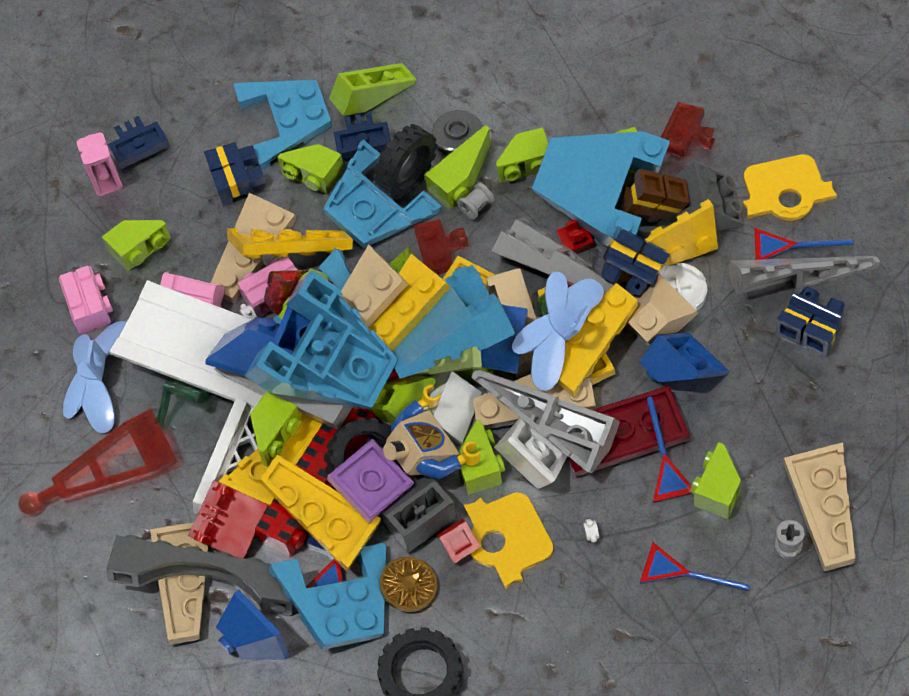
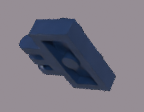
[333,111,391,159]
[108,116,170,169]

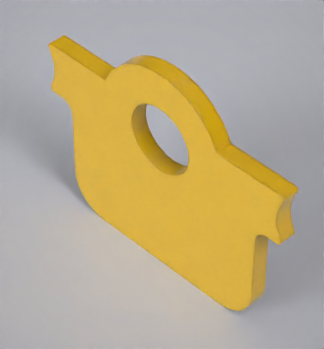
[743,154,837,221]
[464,492,553,589]

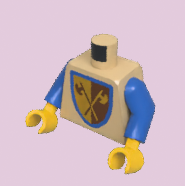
[383,384,481,479]

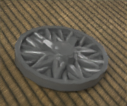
[432,110,482,154]

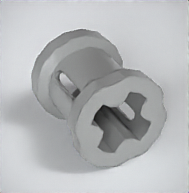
[457,183,495,220]
[775,520,805,559]

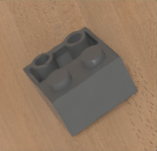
[674,162,745,231]
[378,475,457,553]

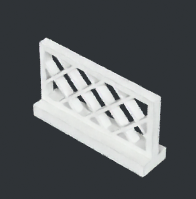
[193,398,267,515]

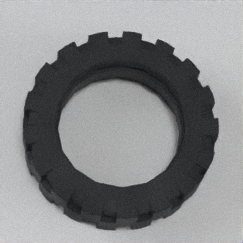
[373,124,438,199]
[324,418,405,476]
[377,627,464,696]

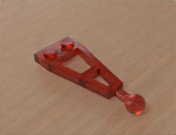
[18,408,178,516]

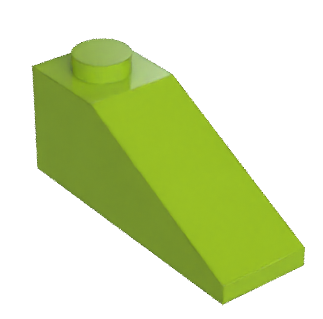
[329,63,417,116]
[425,125,491,209]

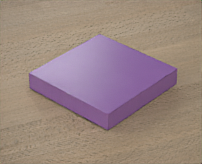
[327,439,414,524]

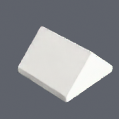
[424,371,482,445]
[494,418,567,489]

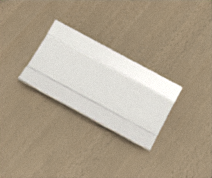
[109,280,263,409]

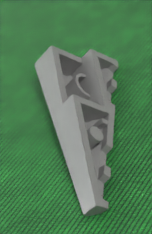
[491,217,632,294]
[729,256,880,295]
[214,367,357,430]
[471,368,620,473]

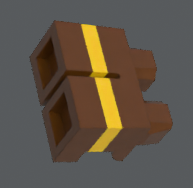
[620,169,690,223]

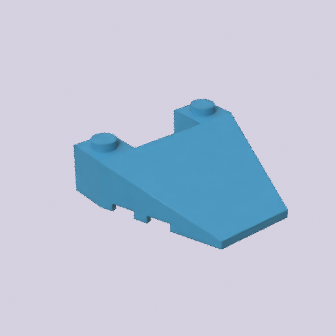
[532,131,670,246]
[392,265,515,379]
[245,270,398,409]

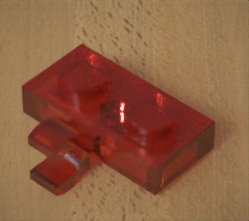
[661,102,715,157]
[413,219,469,275]

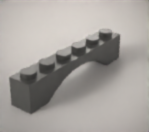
[107,535,294,616]

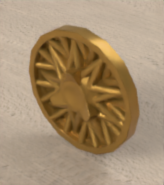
[379,556,438,612]

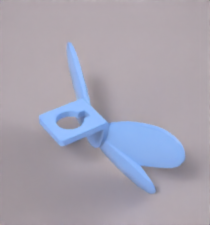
[512,272,604,391]
[63,321,126,433]

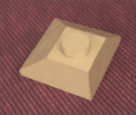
[626,274,698,347]

